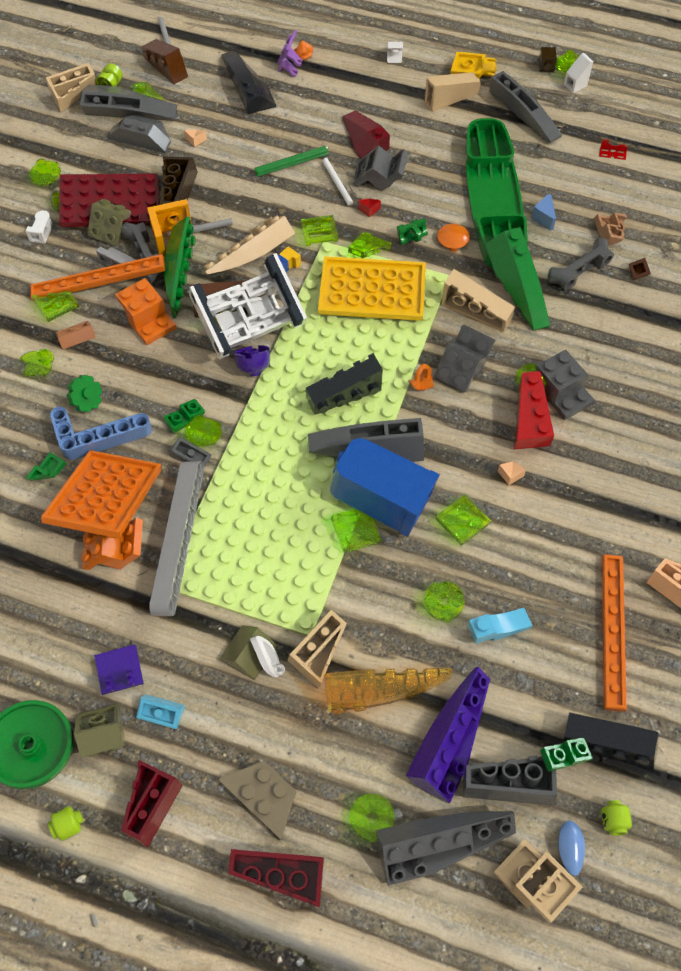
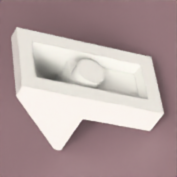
[387,42,403,63]

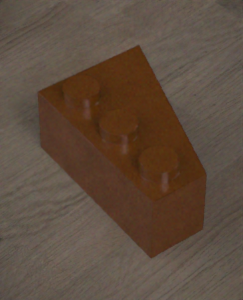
[142,39,188,85]

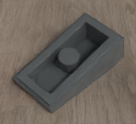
[169,437,212,467]

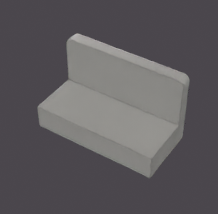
[96,247,136,266]

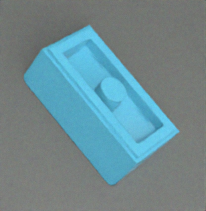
[136,694,185,729]

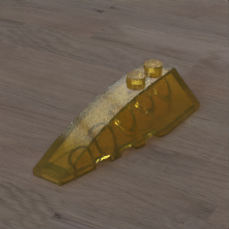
[325,668,452,714]

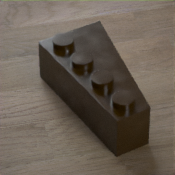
[160,156,198,218]

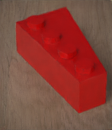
[514,371,554,450]

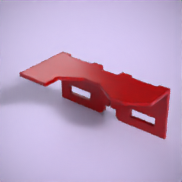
[599,139,628,160]

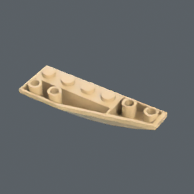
[201,215,295,275]

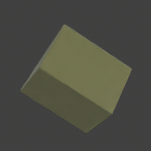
[219,625,277,680]

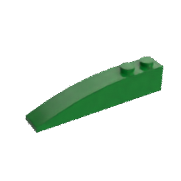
[485,227,550,331]

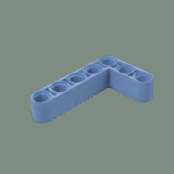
[50,407,152,460]

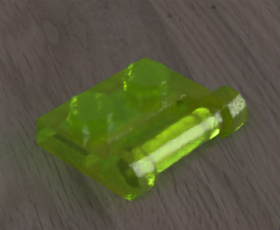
[301,215,339,246]

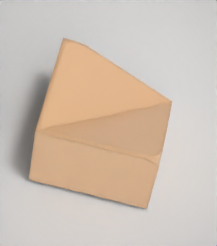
[184,130,207,147]
[498,462,526,485]

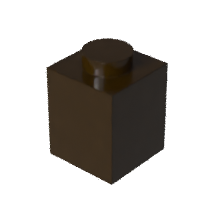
[539,47,557,72]

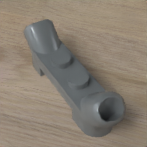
[121,222,165,284]
[548,238,614,290]

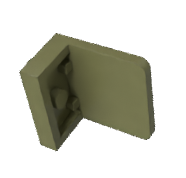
[88,199,131,246]

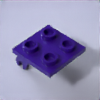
[94,644,144,695]

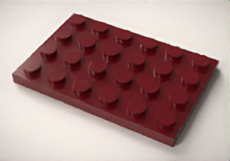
[59,173,160,227]

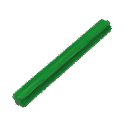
[254,146,329,177]

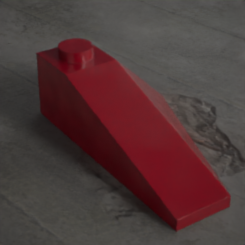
[343,110,390,159]

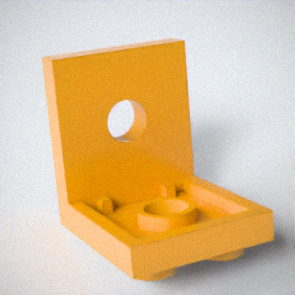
[147,199,192,259]

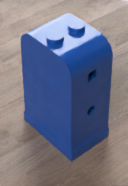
[330,438,440,537]

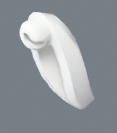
[250,636,285,677]

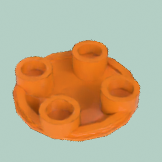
[437,224,470,252]

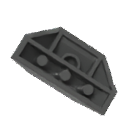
[107,115,171,153]

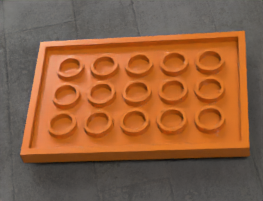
[41,450,161,539]

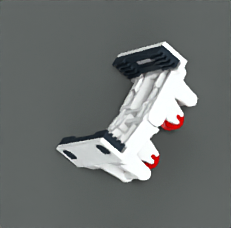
[189,253,307,359]

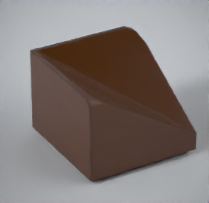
[629,258,651,280]

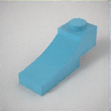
[468,608,532,644]

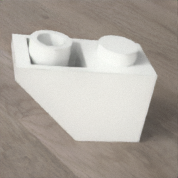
[564,53,593,93]

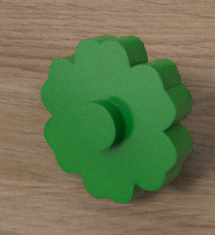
[66,375,102,412]

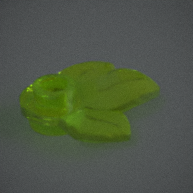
[20,349,54,377]

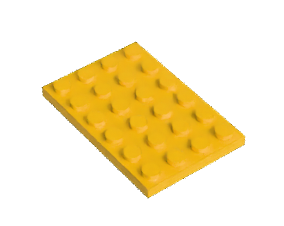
[318,256,426,321]

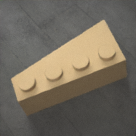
[442,269,515,332]

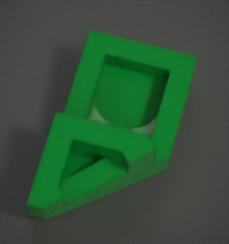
[26,452,67,481]

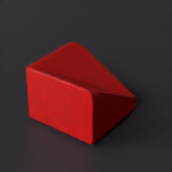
[358,198,381,217]

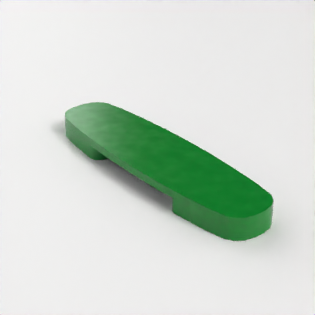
[465,118,528,269]

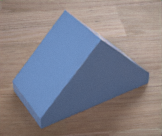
[531,194,556,230]

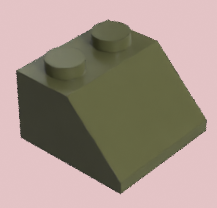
[74,703,125,757]

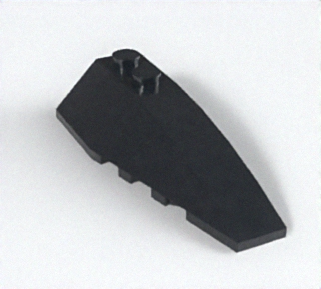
[221,51,276,114]

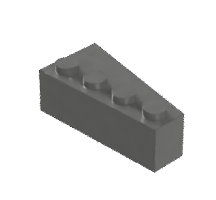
[463,755,557,805]

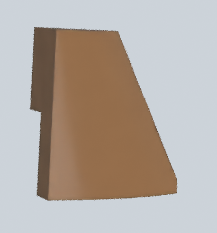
[594,212,627,245]

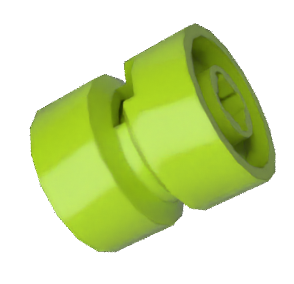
[96,63,123,86]

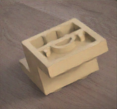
[493,839,582,923]

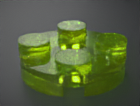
[424,581,465,623]
[350,794,395,841]

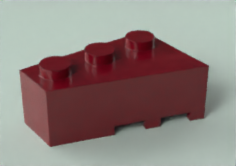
[121,760,183,848]

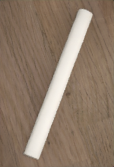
[322,158,353,206]

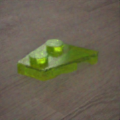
[348,232,392,258]

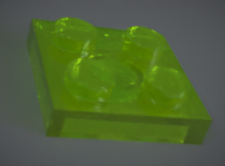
[436,494,491,546]
[331,509,381,553]

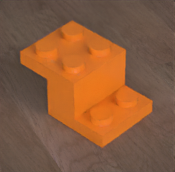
[115,278,176,345]
[81,518,143,570]

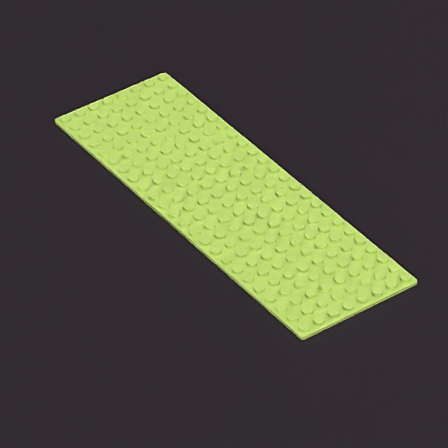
[179,242,449,636]

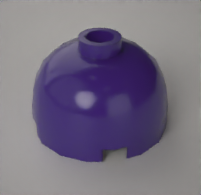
[234,345,270,376]

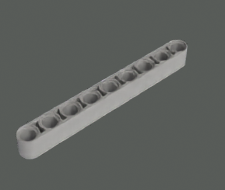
[149,461,204,616]

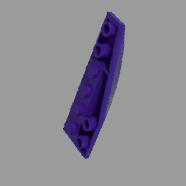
[406,667,490,803]

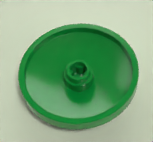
[0,700,74,790]

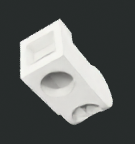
[26,211,52,244]

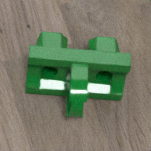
[397,218,428,244]

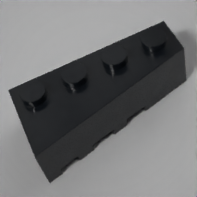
[306,353,383,415]

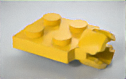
[450,52,497,79]

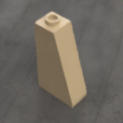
[425,72,481,112]

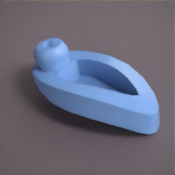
[558,821,585,876]

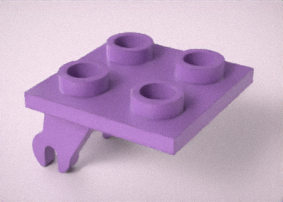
[277,30,303,77]

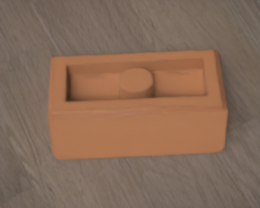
[55,321,95,349]

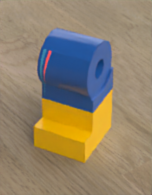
[278,246,301,272]

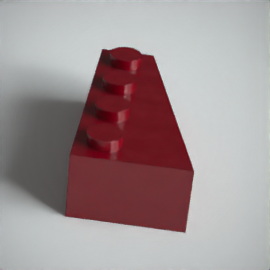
[228,849,324,907]

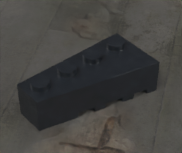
[564,712,659,772]

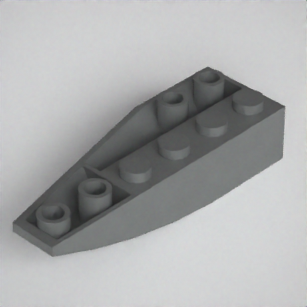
[489,71,562,143]
[80,85,177,120]
[308,418,424,462]
[376,811,516,886]

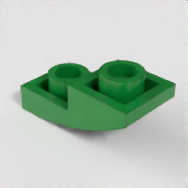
[163,399,205,433]
[540,738,593,772]

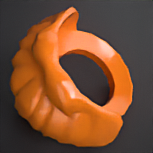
[293,40,313,60]
[408,364,434,391]

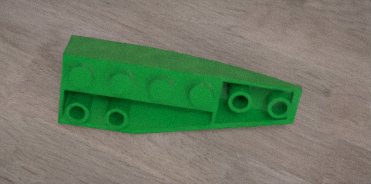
[165,216,196,318]

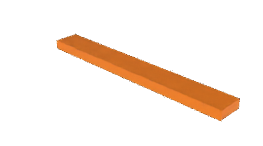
[30,254,165,301]
[602,554,627,712]

